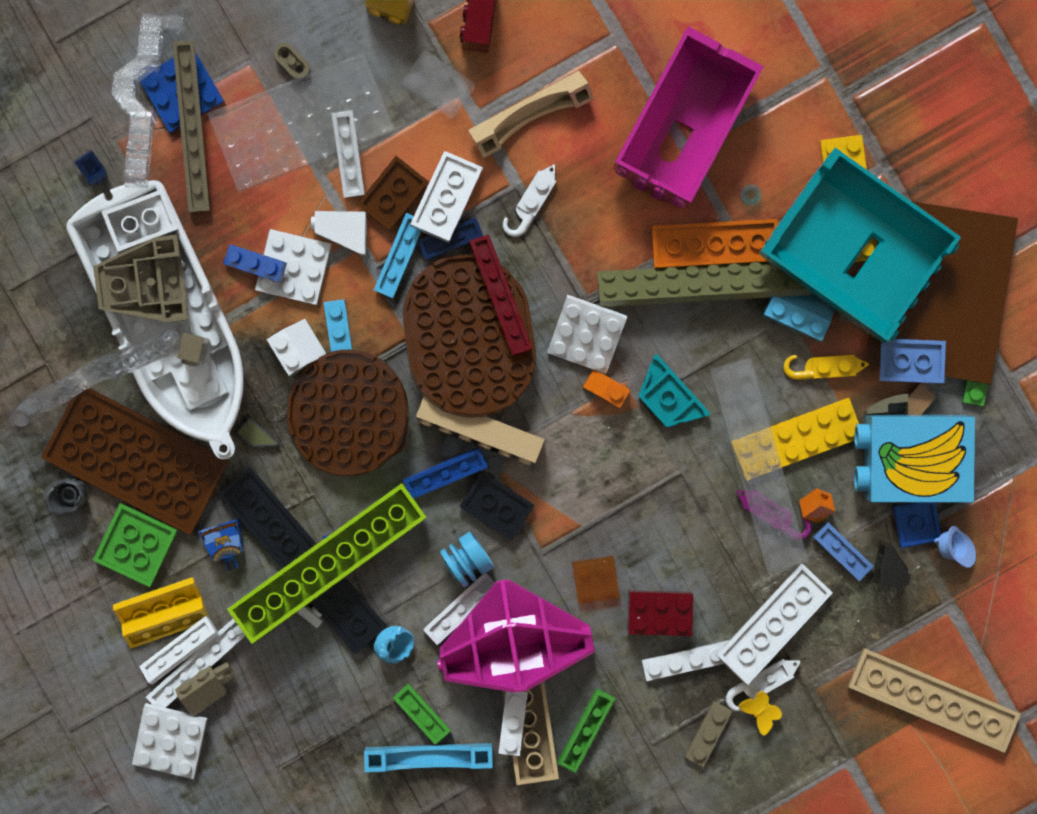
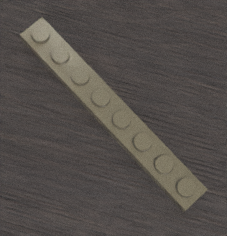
[172,40,210,212]

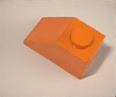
[583,370,630,409]

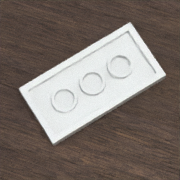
[410,151,483,243]

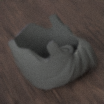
[46,478,86,516]

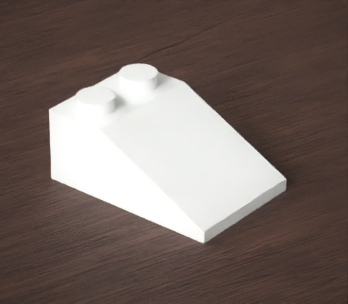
[102,189,178,254]

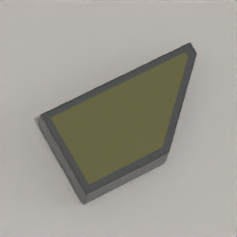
[236,417,279,447]

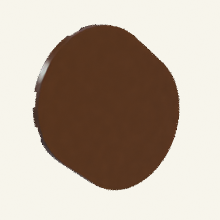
[403,255,536,418]

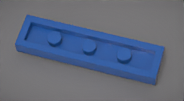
[403,447,489,499]

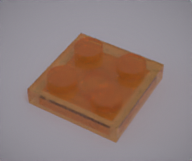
[572,556,620,604]

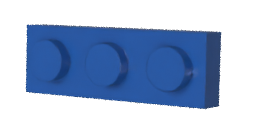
[223,244,287,283]

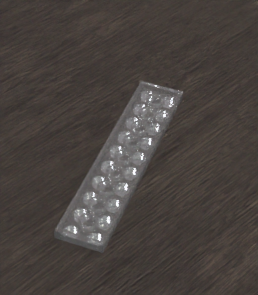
[710,358,809,573]

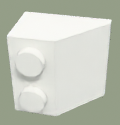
[267,319,326,376]

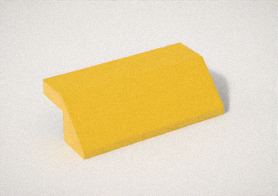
[113,577,209,649]

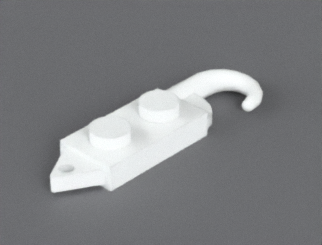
[503,164,556,237]
[726,658,801,712]

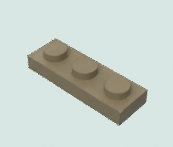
[684,700,733,767]

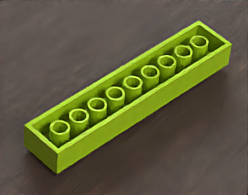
[227,483,427,644]

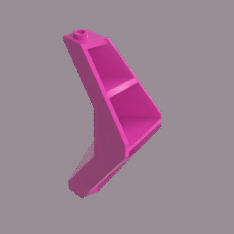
[437,579,595,693]

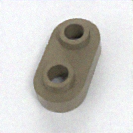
[274,43,310,80]

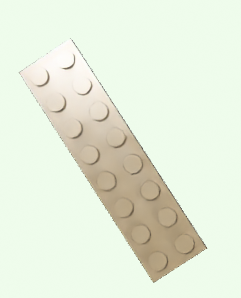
[847,648,1021,753]

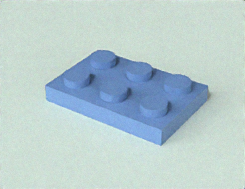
[879,339,946,384]

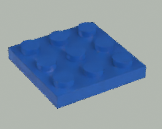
[138,51,225,133]

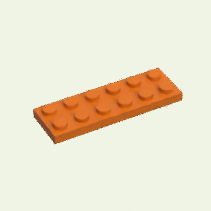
[651,219,778,268]

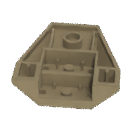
[93,235,188,323]

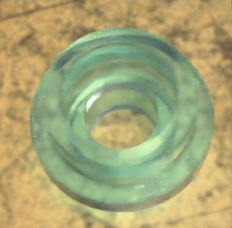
[740,184,762,205]

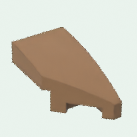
[903,383,936,415]

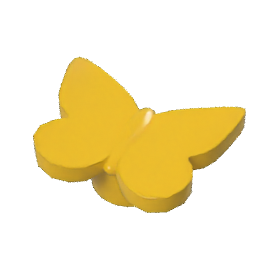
[738,691,782,735]

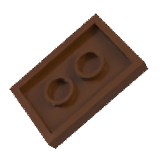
[357,156,429,231]

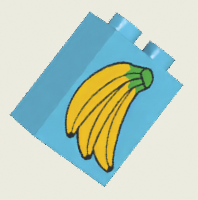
[854,414,975,502]

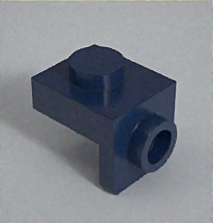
[74,149,107,186]

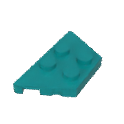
[638,353,711,427]

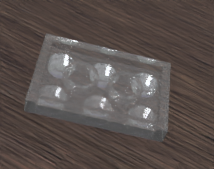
[401,49,476,120]

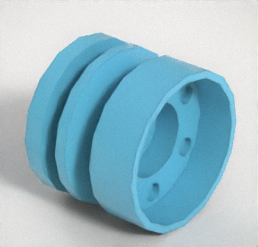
[440,531,494,587]

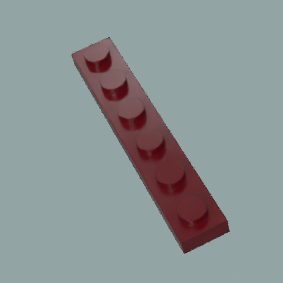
[469,235,533,357]

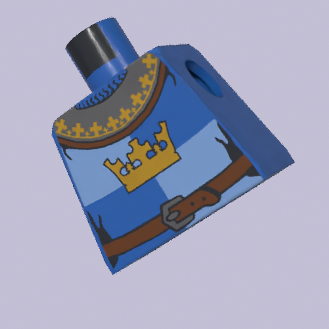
[198,519,244,571]

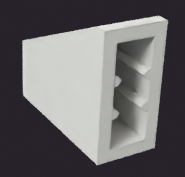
[311,211,367,256]

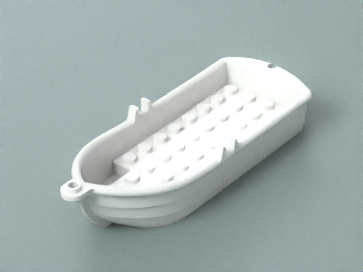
[66,180,244,459]

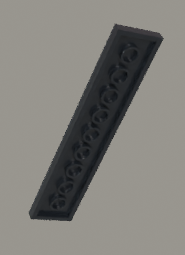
[218,467,388,654]

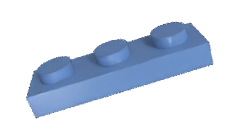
[813,522,874,581]

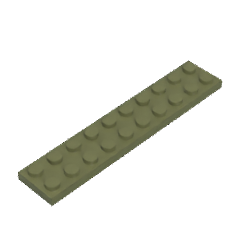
[597,262,812,307]

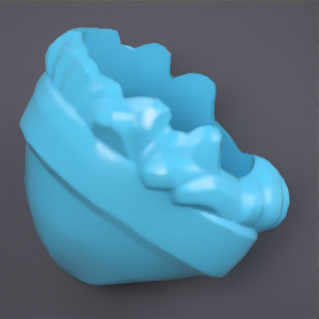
[374,626,414,664]

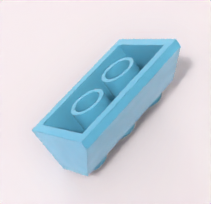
[762,293,835,342]

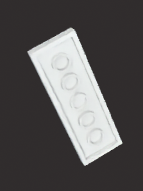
[716,564,833,685]

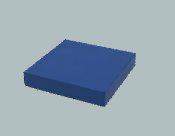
[892,502,941,548]

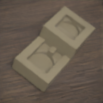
[863,394,909,414]

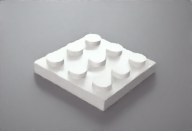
[255,229,332,305]
[547,295,627,374]
[132,703,208,779]

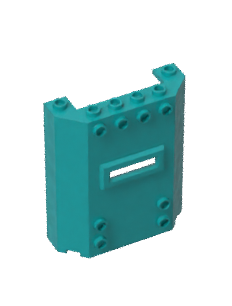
[759,147,961,343]

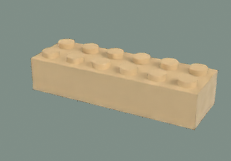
[416,396,545,465]
[503,681,559,785]

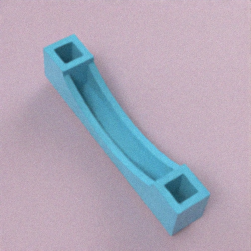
[364,743,493,772]

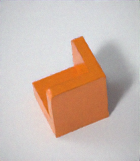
[799,488,836,523]

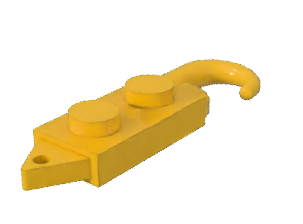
[783,355,869,380]

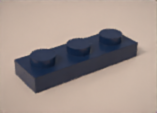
[418,217,483,261]

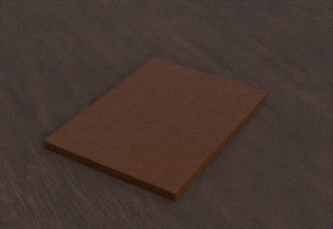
[864,201,1018,384]

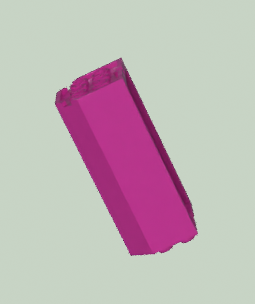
[613,26,764,208]

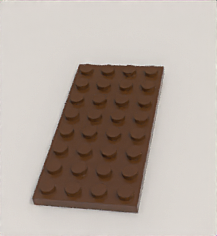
[41,383,230,535]

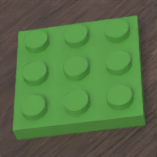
[93,503,178,587]

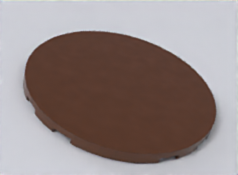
[287,349,409,476]

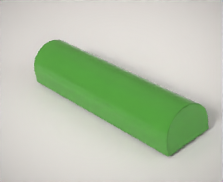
[557,688,616,773]

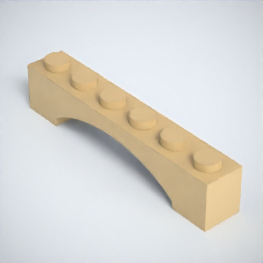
[468,71,595,158]

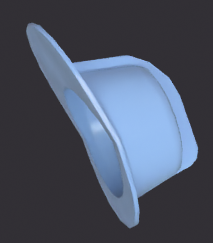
[934,526,976,568]

